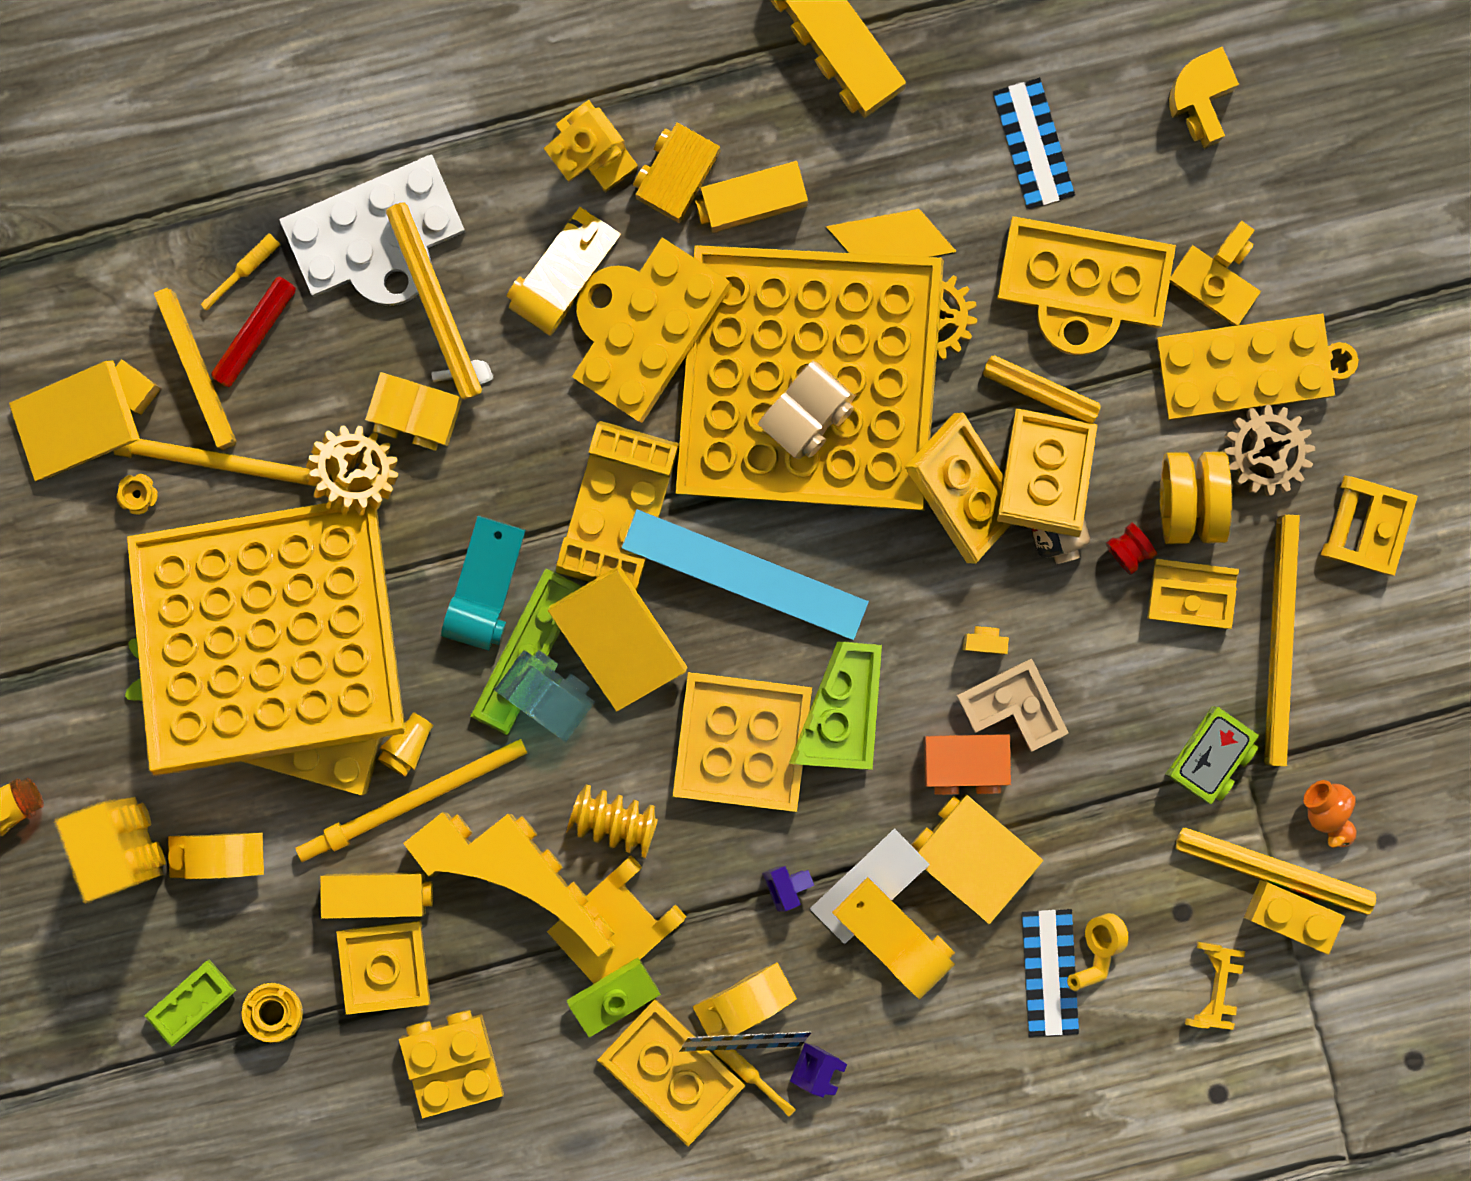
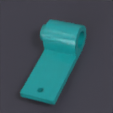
[441,516,526,651]

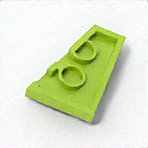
[789,642,882,770]

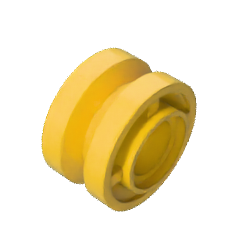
[242,983,303,1043]

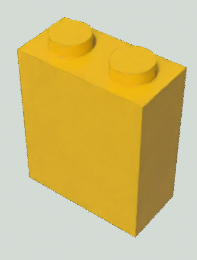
[911,794,1044,924]

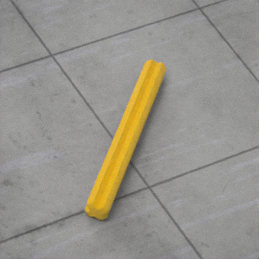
[386,202,482,400]
[1176,828,1376,915]

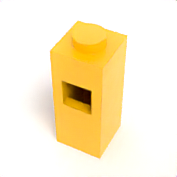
[695,161,808,233]
[320,872,433,918]

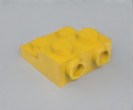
[399,1010,504,1118]

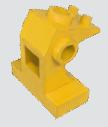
[543,100,639,193]

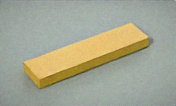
[154,288,237,450]

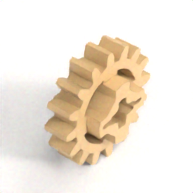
[1222,405,1315,496]

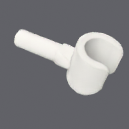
[432,360,493,385]

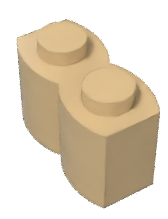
[758,361,856,459]

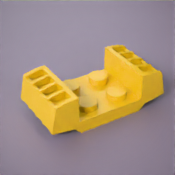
[556,421,679,591]

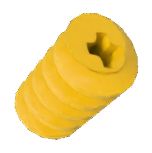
[566,784,658,858]

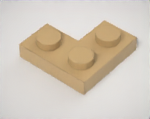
[956,658,1069,752]

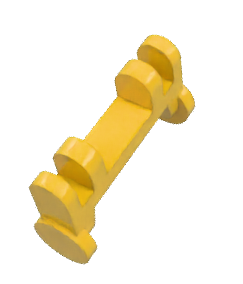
[1185,941,1246,1030]

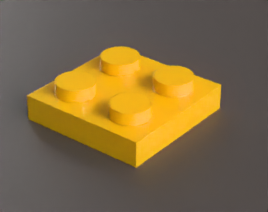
[336,920,431,1015]

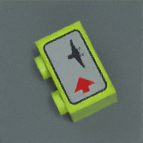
[1165,706,1259,804]

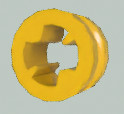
[1328,342,1359,381]

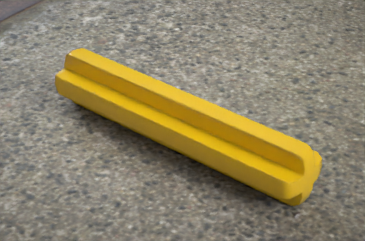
[983,355,1101,423]

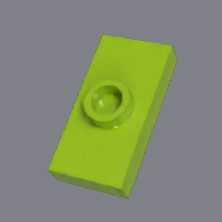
[566,958,661,1038]
[144,959,237,1047]

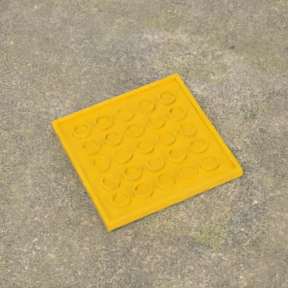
[676,245,944,511]
[127,503,406,776]

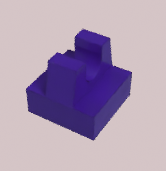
[762,866,814,912]
[790,1043,847,1098]

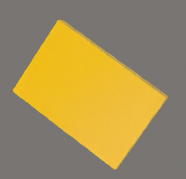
[9,360,140,481]
[997,408,1097,537]
[905,413,1011,564]
[548,565,687,712]
[597,999,746,1146]

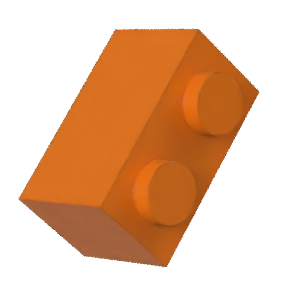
[924,734,1011,795]

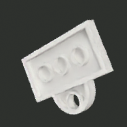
[279,154,465,306]

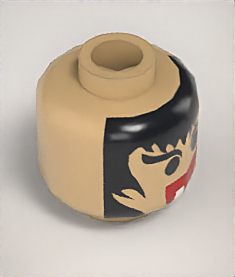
[1031,519,1090,565]

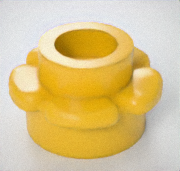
[116,474,158,515]

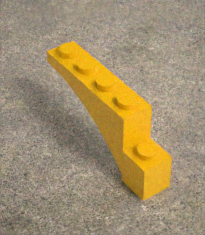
[403,812,615,957]

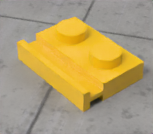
[1147,559,1239,629]

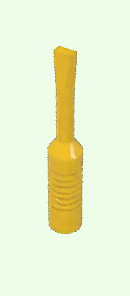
[200,233,281,311]
[713,1049,796,1117]

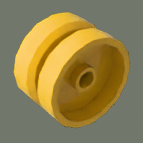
[1160,452,1232,544]

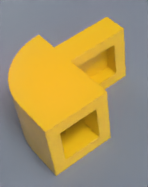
[1169,46,1239,149]
[168,833,264,879]
[692,962,797,1036]

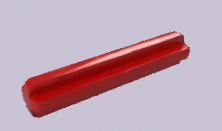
[211,276,296,387]

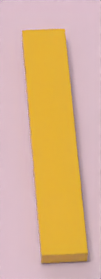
[1264,514,1300,767]

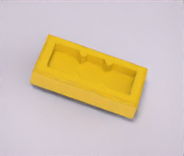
[1170,245,1261,326]

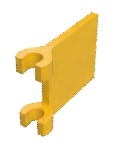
[547,855,687,984]

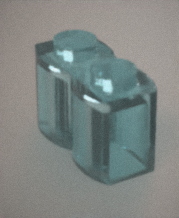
[494,650,595,742]

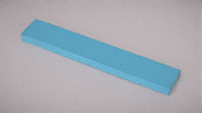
[621,509,869,640]

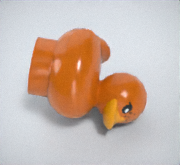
[1303,780,1357,848]

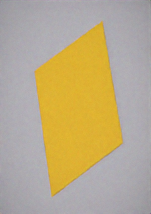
[826,209,957,257]

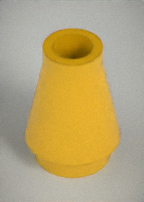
[377,712,434,777]

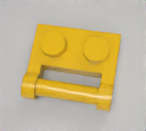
[1321,475,1418,576]

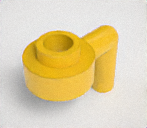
[1067,913,1129,991]

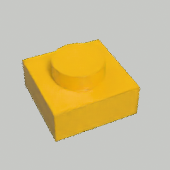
[1213,221,1255,268]
[963,626,1009,655]

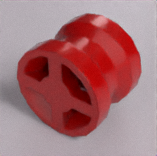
[1105,522,1158,575]

